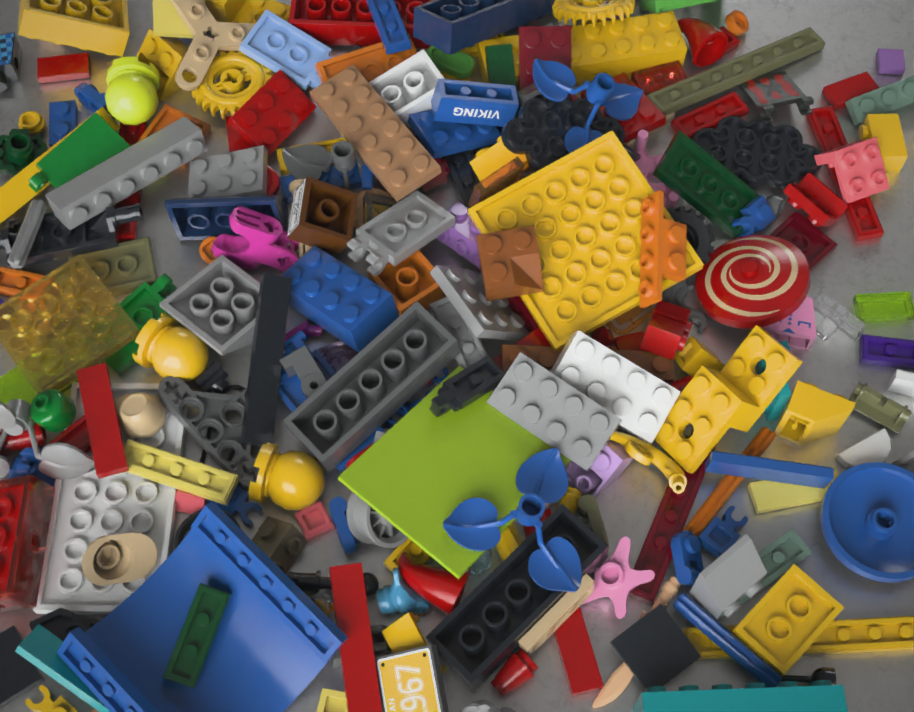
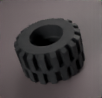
[666,206,715,264]

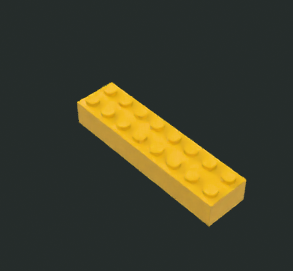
[477,11,687,91]

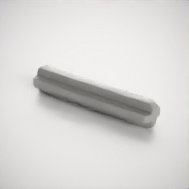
[7,199,47,269]

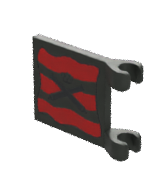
[738,71,814,124]

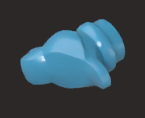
[376,567,430,616]

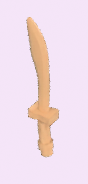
[592,576,681,708]

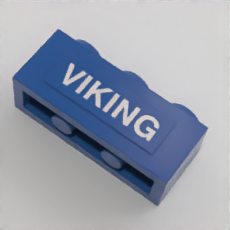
[431,78,519,127]

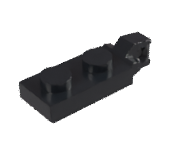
[430,356,506,418]

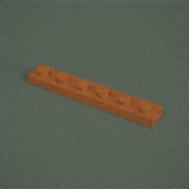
[501,344,674,383]

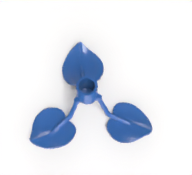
[532,58,644,154]
[443,448,582,592]

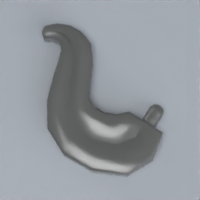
[662,280,707,333]

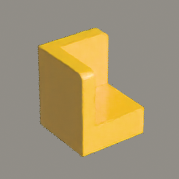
[674,335,725,377]

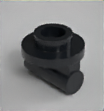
[194,360,229,393]

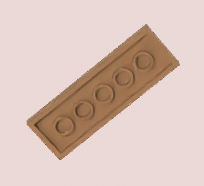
[309,64,442,202]

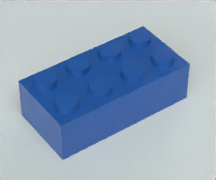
[281,246,399,352]

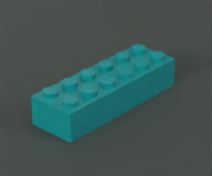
[633,680,848,712]

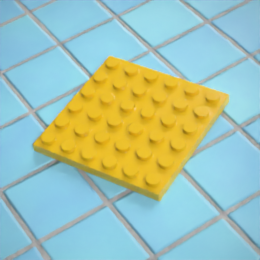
[468,131,704,352]

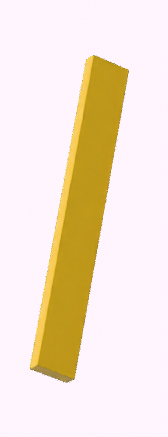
[682,616,914,661]

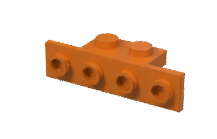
[638,190,687,308]

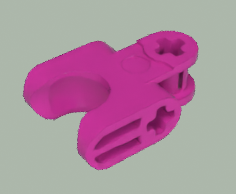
[211,207,299,271]

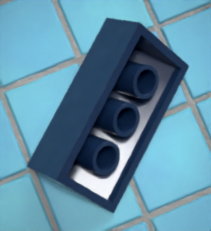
[164,194,289,240]

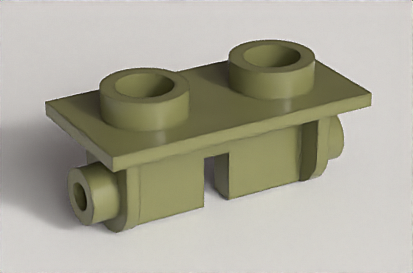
[848,382,912,434]

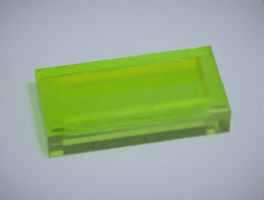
[853,291,914,323]

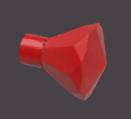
[591,325,616,346]

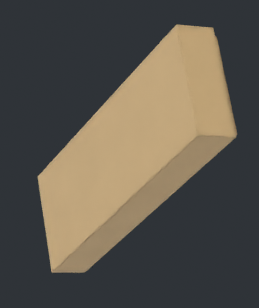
[518,574,595,656]

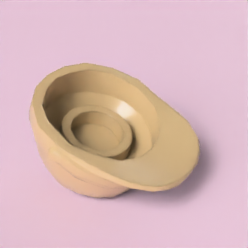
[115,392,166,438]

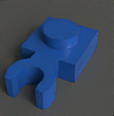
[732,195,776,237]
[207,485,264,528]
[698,506,748,558]

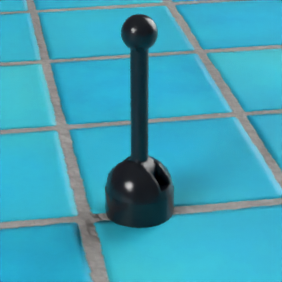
[755,667,836,685]

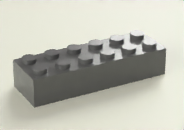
[283,301,460,472]

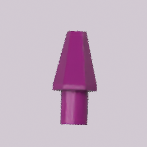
[284,321,323,342]

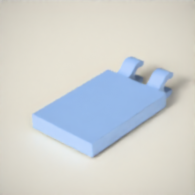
[239,9,333,91]

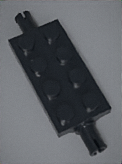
[0,203,144,269]

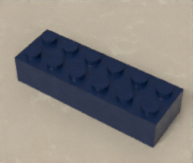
[413,0,554,54]

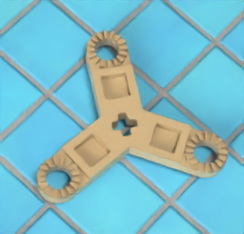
[168,0,255,91]

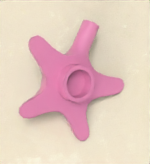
[583,537,655,619]

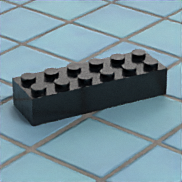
[426,504,609,692]

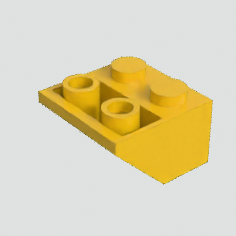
[136,29,192,101]
[774,380,856,446]

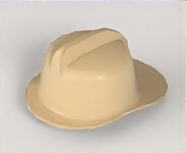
[82,532,158,586]

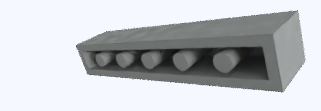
[45,116,208,230]

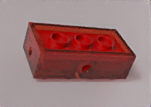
[0,475,55,612]

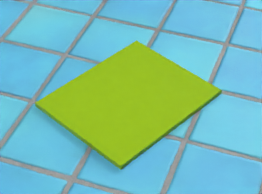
[338,366,571,579]

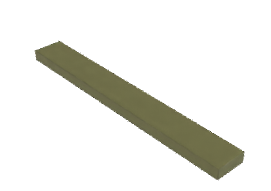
[646,27,825,116]

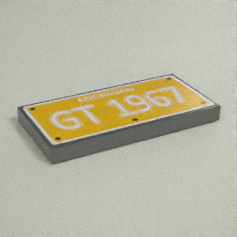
[375,644,449,712]

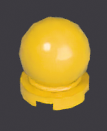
[132,312,209,382]
[248,443,325,510]

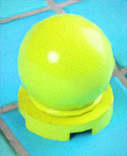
[105,56,160,126]

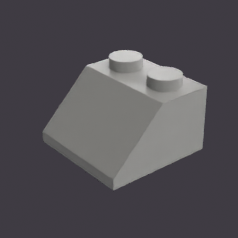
[689,534,767,620]

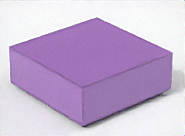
[876,48,905,75]

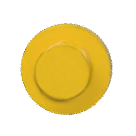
[18,111,46,136]

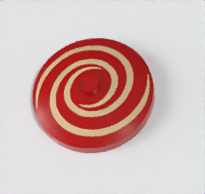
[695,235,811,329]

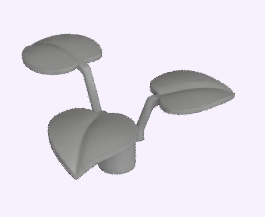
[0,399,94,480]

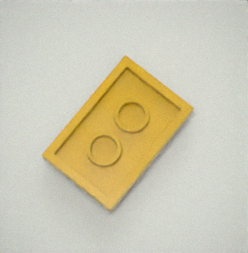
[732,564,844,677]

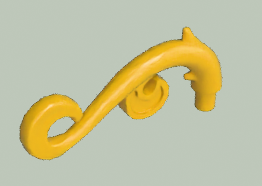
[610,431,687,494]

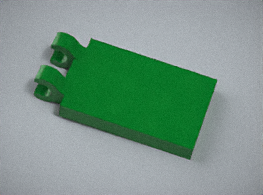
[28,112,131,207]
[81,273,180,377]

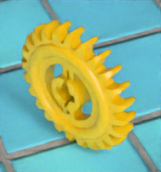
[552,0,635,28]
[191,51,274,120]

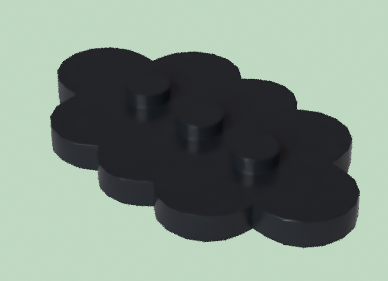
[501,98,625,172]
[693,116,822,190]

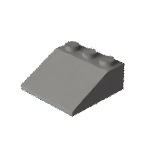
[159,255,260,356]

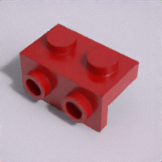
[783,173,849,227]

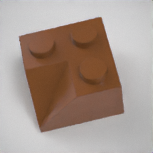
[476,226,544,301]

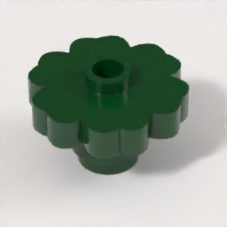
[0,129,48,177]

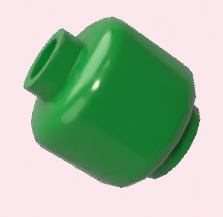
[30,388,76,433]

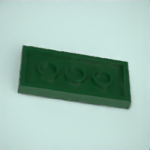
[653,131,760,239]

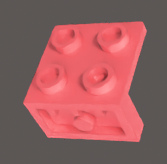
[814,137,889,203]

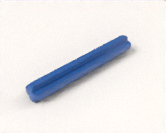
[673,593,782,687]

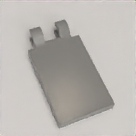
[347,190,455,276]

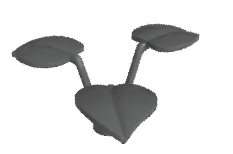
[283,141,372,239]

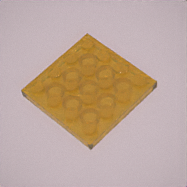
[0,254,140,394]

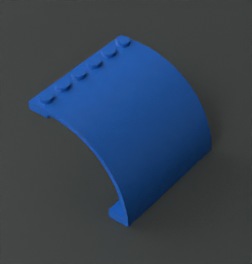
[56,501,348,712]

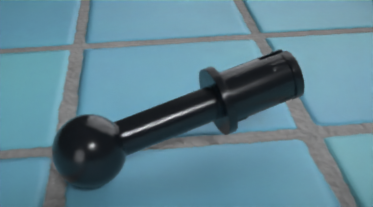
[288,570,379,598]

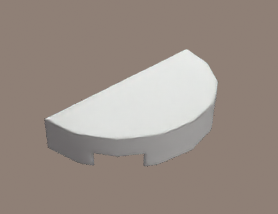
[835,428,891,468]

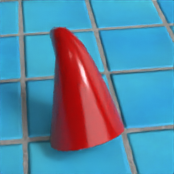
[677,18,728,68]
[397,551,471,615]

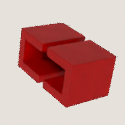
[640,300,693,360]

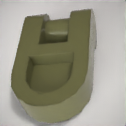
[577,494,609,549]

